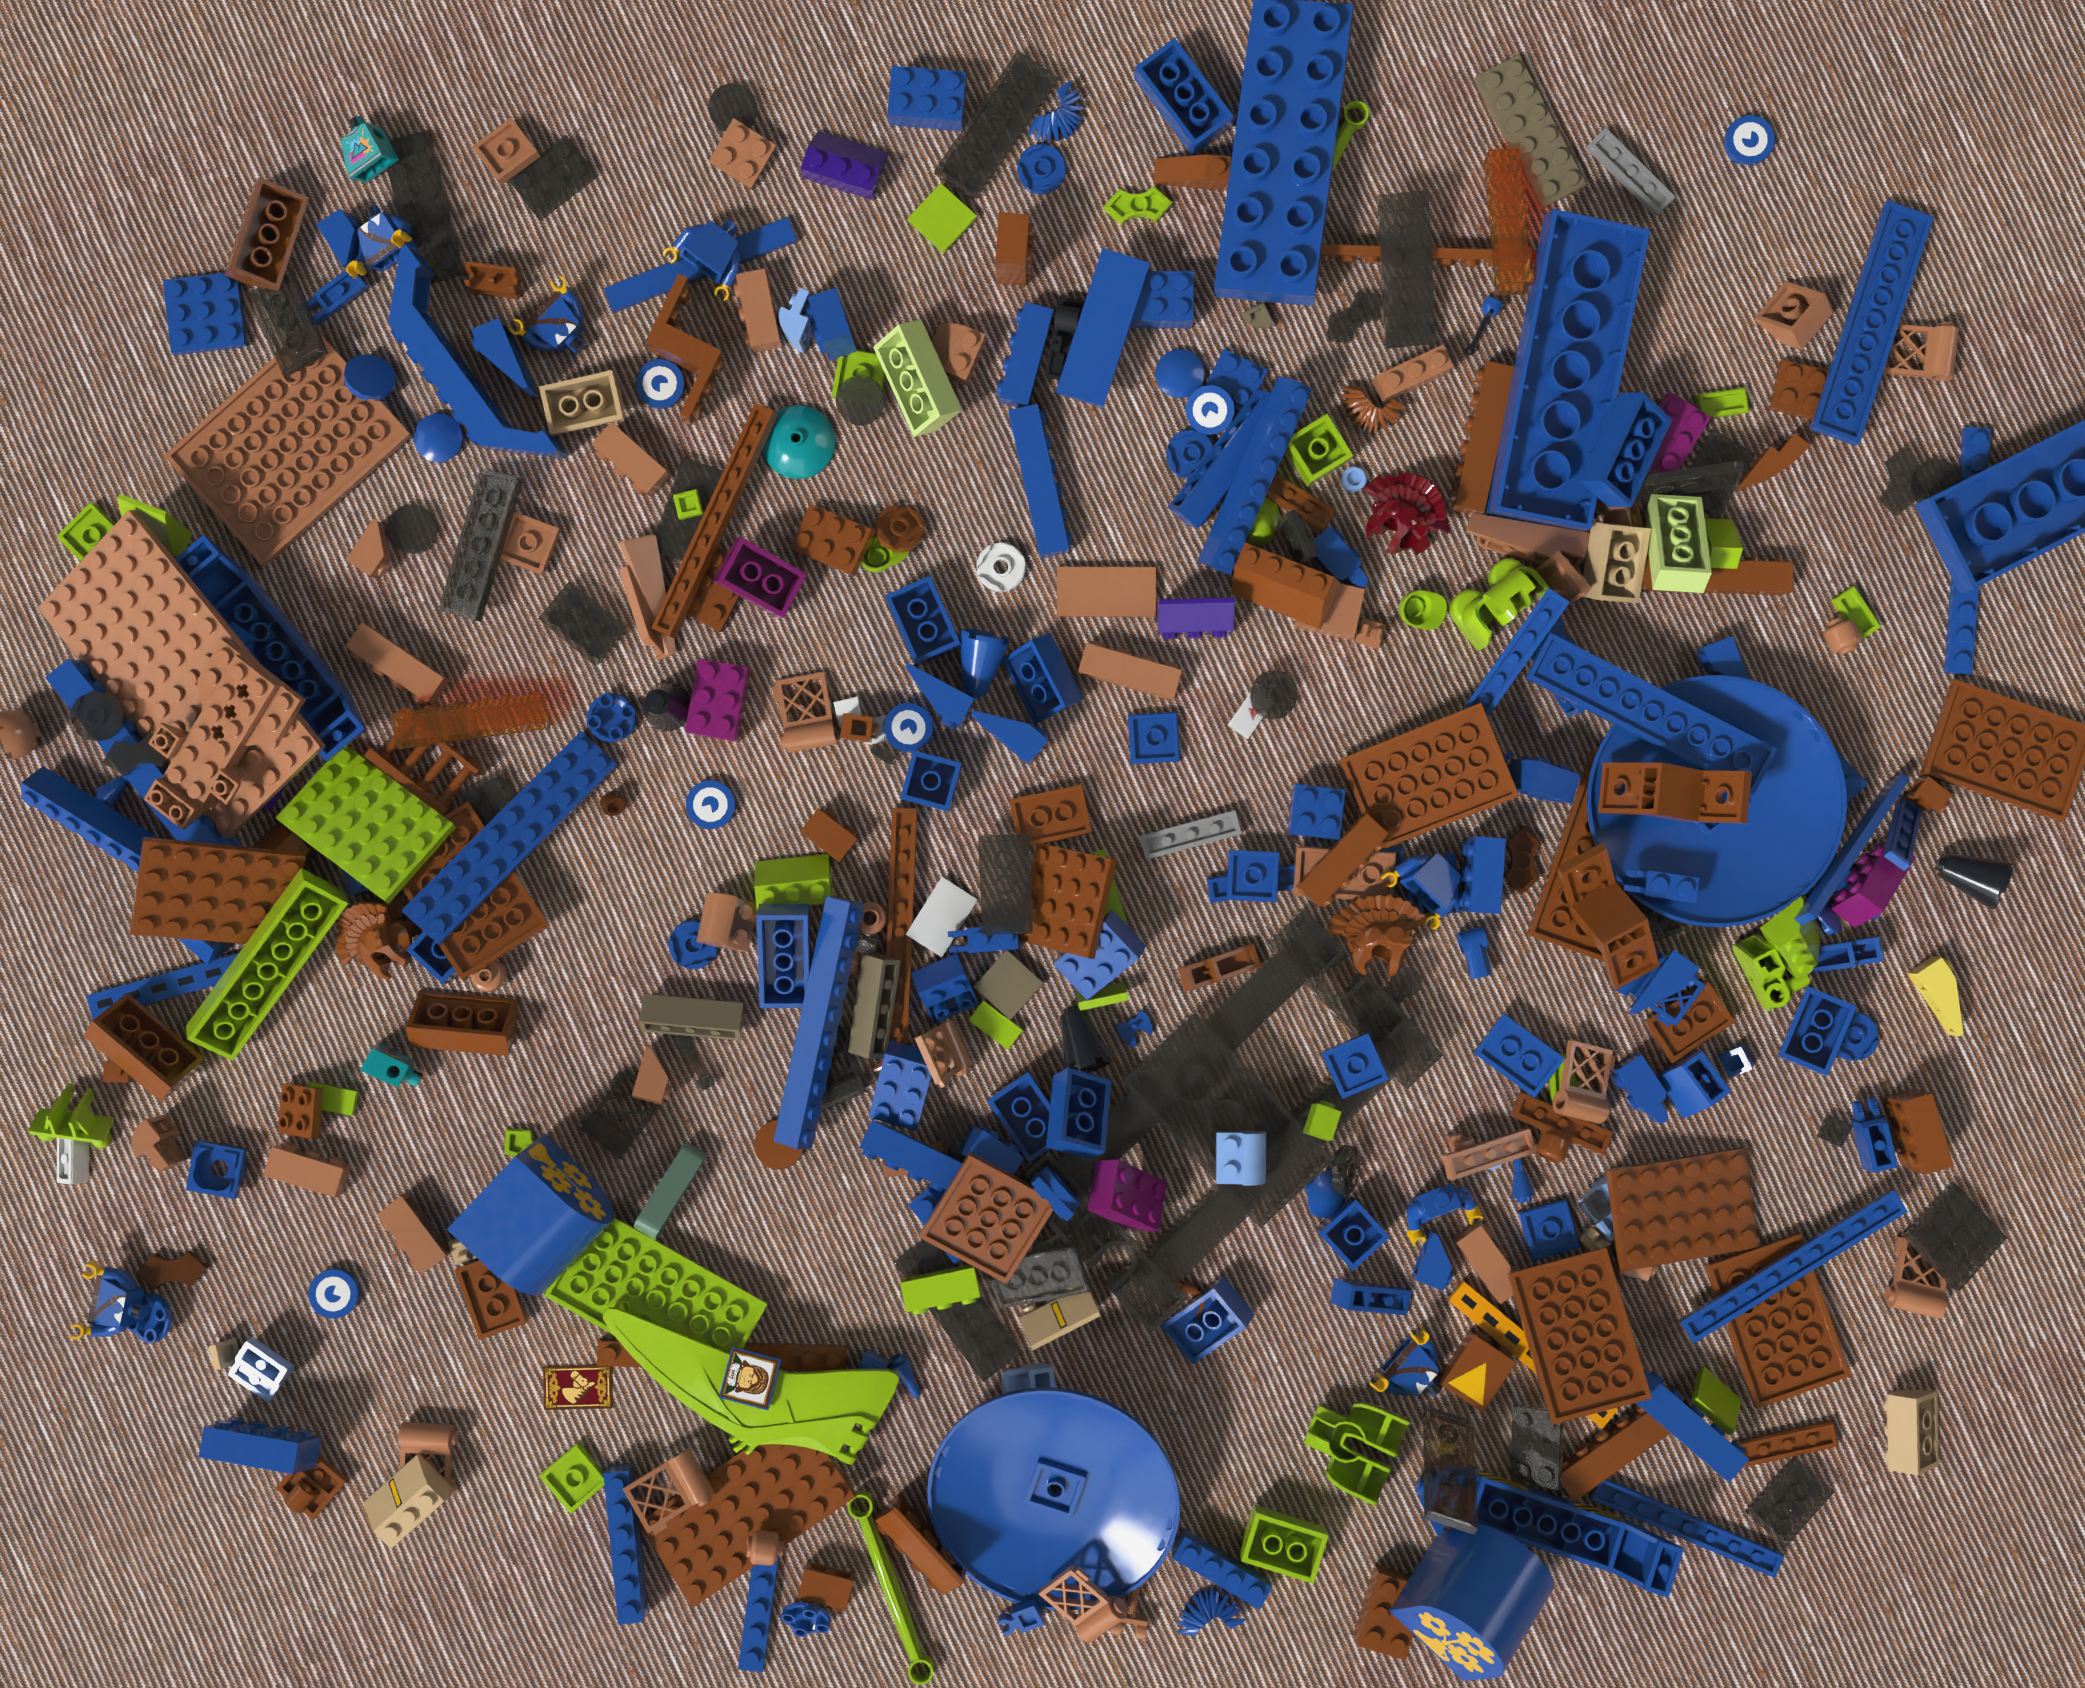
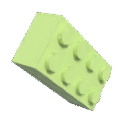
[873,320,962,437]
[1644,494,1712,593]

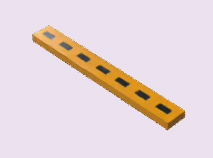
[1447,1280,1618,1429]

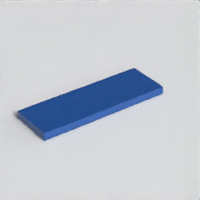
[1056,248,1150,408]

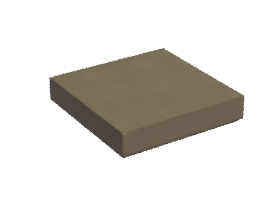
[974,950,1043,1020]

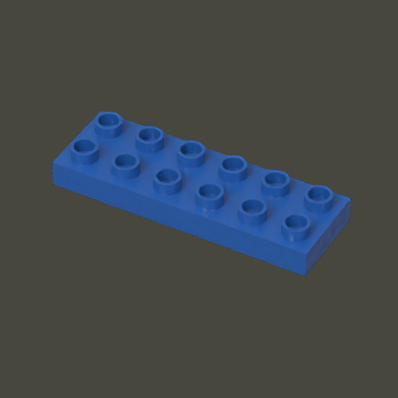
[1214,0,1353,306]
[1486,209,1650,531]
[1914,419,2085,594]

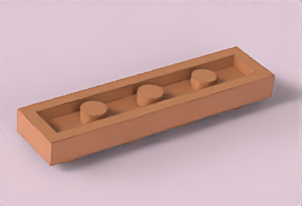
[1442,1128,1536,1180]

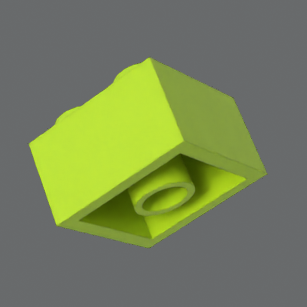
[1285,414,1353,488]

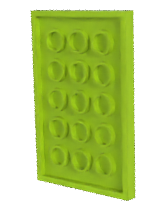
[276,746,456,904]

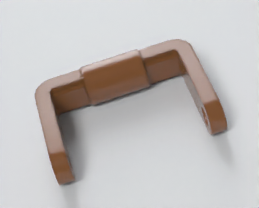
[1161,1279,1207,1317]

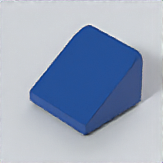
[1718,1042,1755,1078]

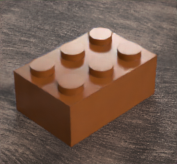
[995,212,1034,286]
[1884,1089,1954,1175]
[1353,1564,1414,1661]

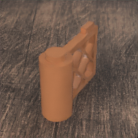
[1883,320,1959,381]
[772,672,837,753]
[915,1019,973,1088]
[1553,1040,1615,1124]
[1884,1233,1953,1319]
[398,1421,459,1499]
[623,1447,715,1535]
[1039,1565,1127,1643]

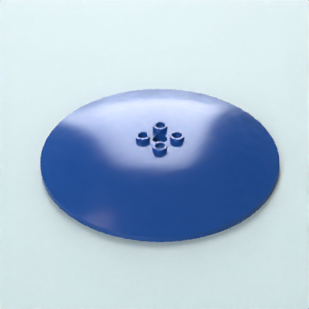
[1587,675,1847,927]
[927,1387,1180,1610]

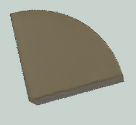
[1241,302,1275,329]

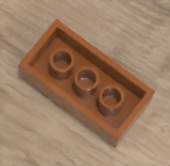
[84,993,205,1102]

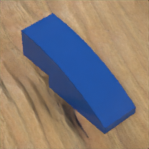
[1811,935,1885,973]

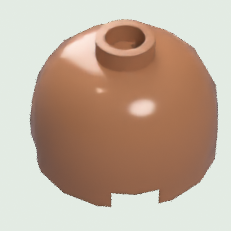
[0,710,41,760]

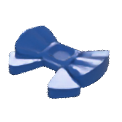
[1116,1010,1153,1047]

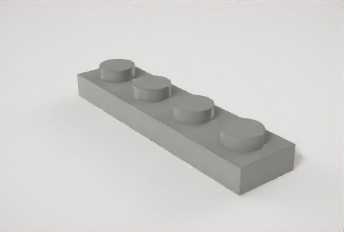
[1586,127,1675,217]
[1139,810,1242,860]

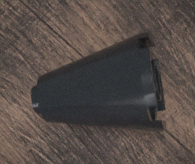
[643,682,691,731]
[1935,853,2013,910]
[1060,1005,1114,1073]

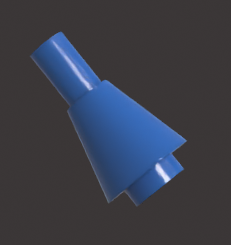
[95,775,129,807]
[1511,1157,1536,1203]
[887,1353,922,1398]

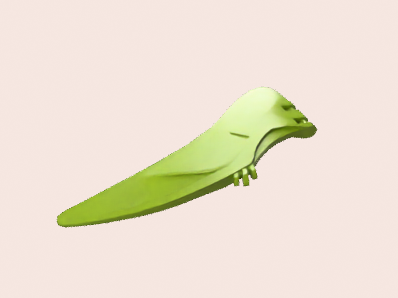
[603,1307,899,1465]

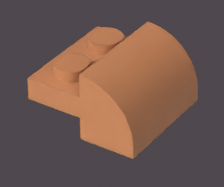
[696,893,757,952]
[131,1114,188,1172]

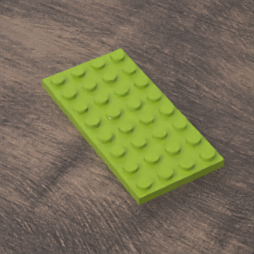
[544,1216,769,1353]

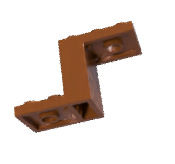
[646,273,725,426]
[1598,763,1752,824]
[1557,843,1660,990]

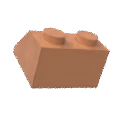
[1754,281,1833,350]
[932,322,986,387]

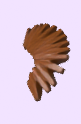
[1341,386,1407,433]

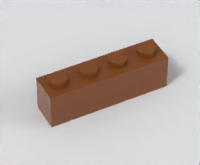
[1295,813,1389,907]

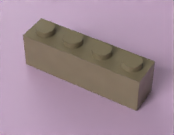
[848,954,901,1059]
[639,993,745,1041]

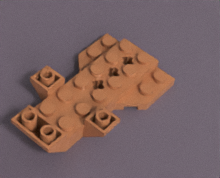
[144,639,306,830]

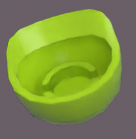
[1245,497,1279,548]
[861,535,909,573]
[1398,590,1447,630]

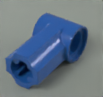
[1457,927,1493,979]

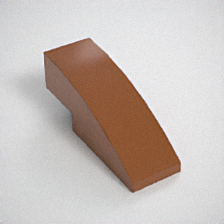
[1733,433,1810,492]
[1177,943,1262,992]

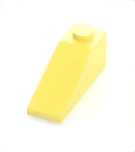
[1907,957,1963,1036]

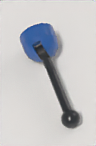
[1465,296,1504,356]

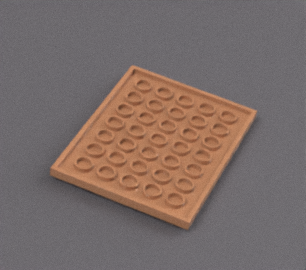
[163,324,413,567]

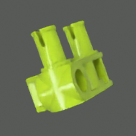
[1732,934,1811,1011]

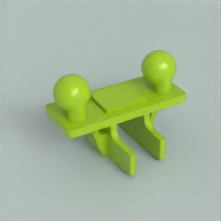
[28,1083,114,1148]

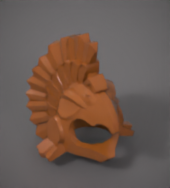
[334,894,422,979]
[1326,895,1426,978]

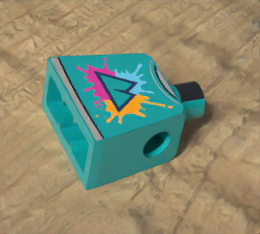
[341,116,399,183]
[360,1041,423,1087]

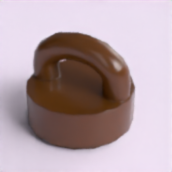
[600,790,626,816]

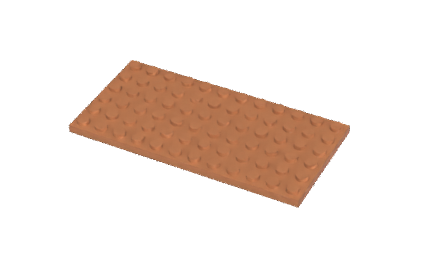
[38,510,326,839]

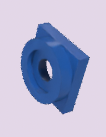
[186,1140,248,1199]
[1031,1166,1081,1221]

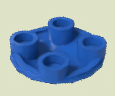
[1155,349,1204,398]
[413,413,465,464]
[586,693,637,742]
[1808,890,1842,935]
[1305,1169,1346,1218]
[128,1293,172,1344]
[781,1602,831,1637]

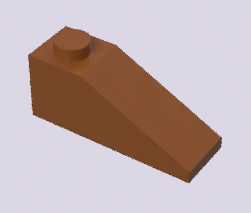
[1153,154,1231,191]

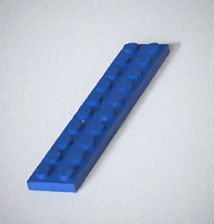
[1809,200,1934,446]
[1525,633,1777,795]
[401,731,618,946]

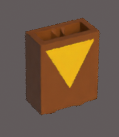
[1437,1330,1516,1413]

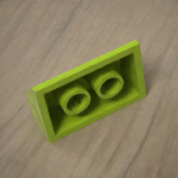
[754,854,834,910]
[1760,896,1821,980]

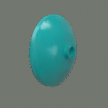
[762,405,835,479]

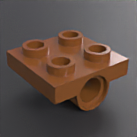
[278,1083,323,1139]
[275,1455,349,1521]

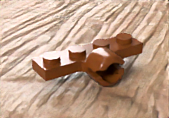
[1510,1092,1613,1163]

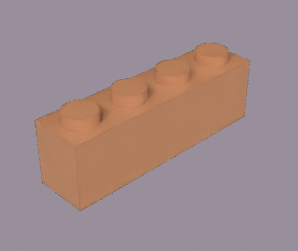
[345,622,451,705]
[1078,641,1182,701]

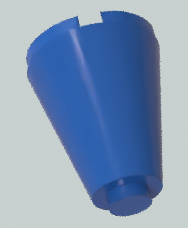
[960,628,1010,699]

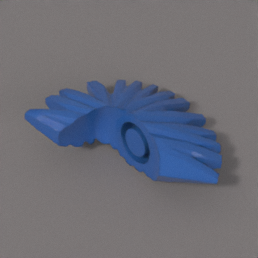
[1028,80,1083,142]
[1177,1590,1245,1636]

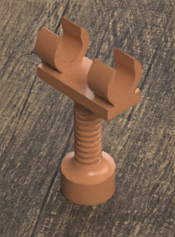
[1110,1581,1148,1640]

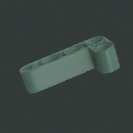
[634,1141,708,1241]

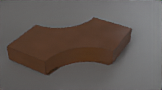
[1503,825,1541,895]
[136,1251,209,1290]

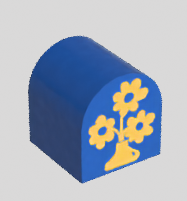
[447,1134,614,1295]
[1389,1524,1554,1681]

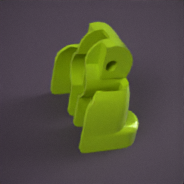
[1449,558,1551,651]
[1303,1401,1411,1506]

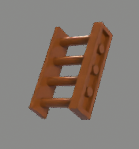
[364,709,485,816]

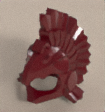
[1363,471,1451,555]

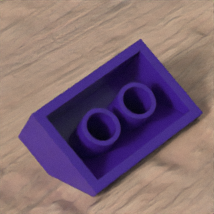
[801,131,889,201]
[1156,597,1235,640]

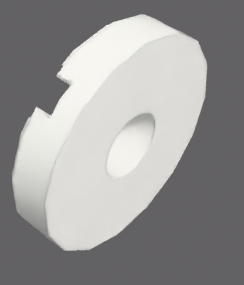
[977,542,1025,592]

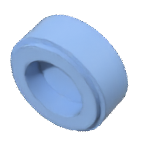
[1341,466,1367,492]

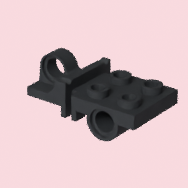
[1046,296,1085,385]

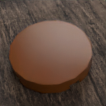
[875,505,924,552]
[754,1120,804,1169]

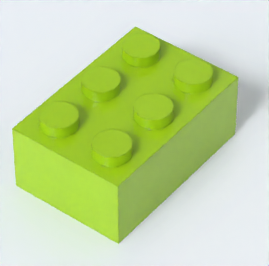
[1239,1504,1329,1584]

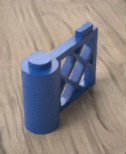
[1616,949,1706,1027]

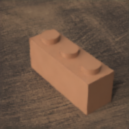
[733,268,783,353]
[1371,345,1454,405]
[591,422,671,497]
[263,1142,351,1198]
[378,1192,451,1274]
[1452,1222,1518,1304]

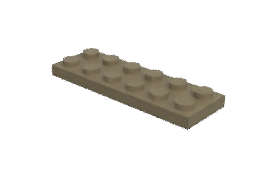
[1474,55,1587,210]

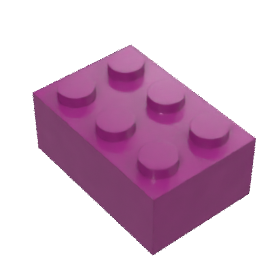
[1647,391,1712,486]
[713,537,807,618]
[685,658,751,743]
[1831,842,1916,928]
[1088,1159,1167,1232]

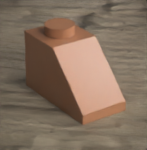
[345,518,391,580]
[632,1047,672,1105]

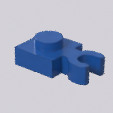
[997,1600,1045,1635]

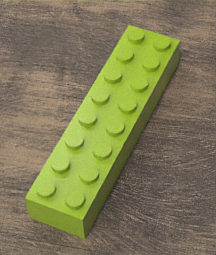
[186,868,348,1061]

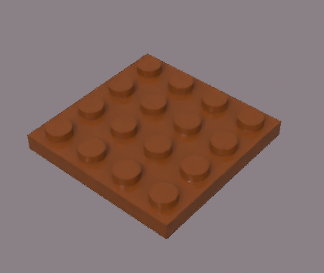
[1017,844,1117,959]
[919,1152,1053,1284]

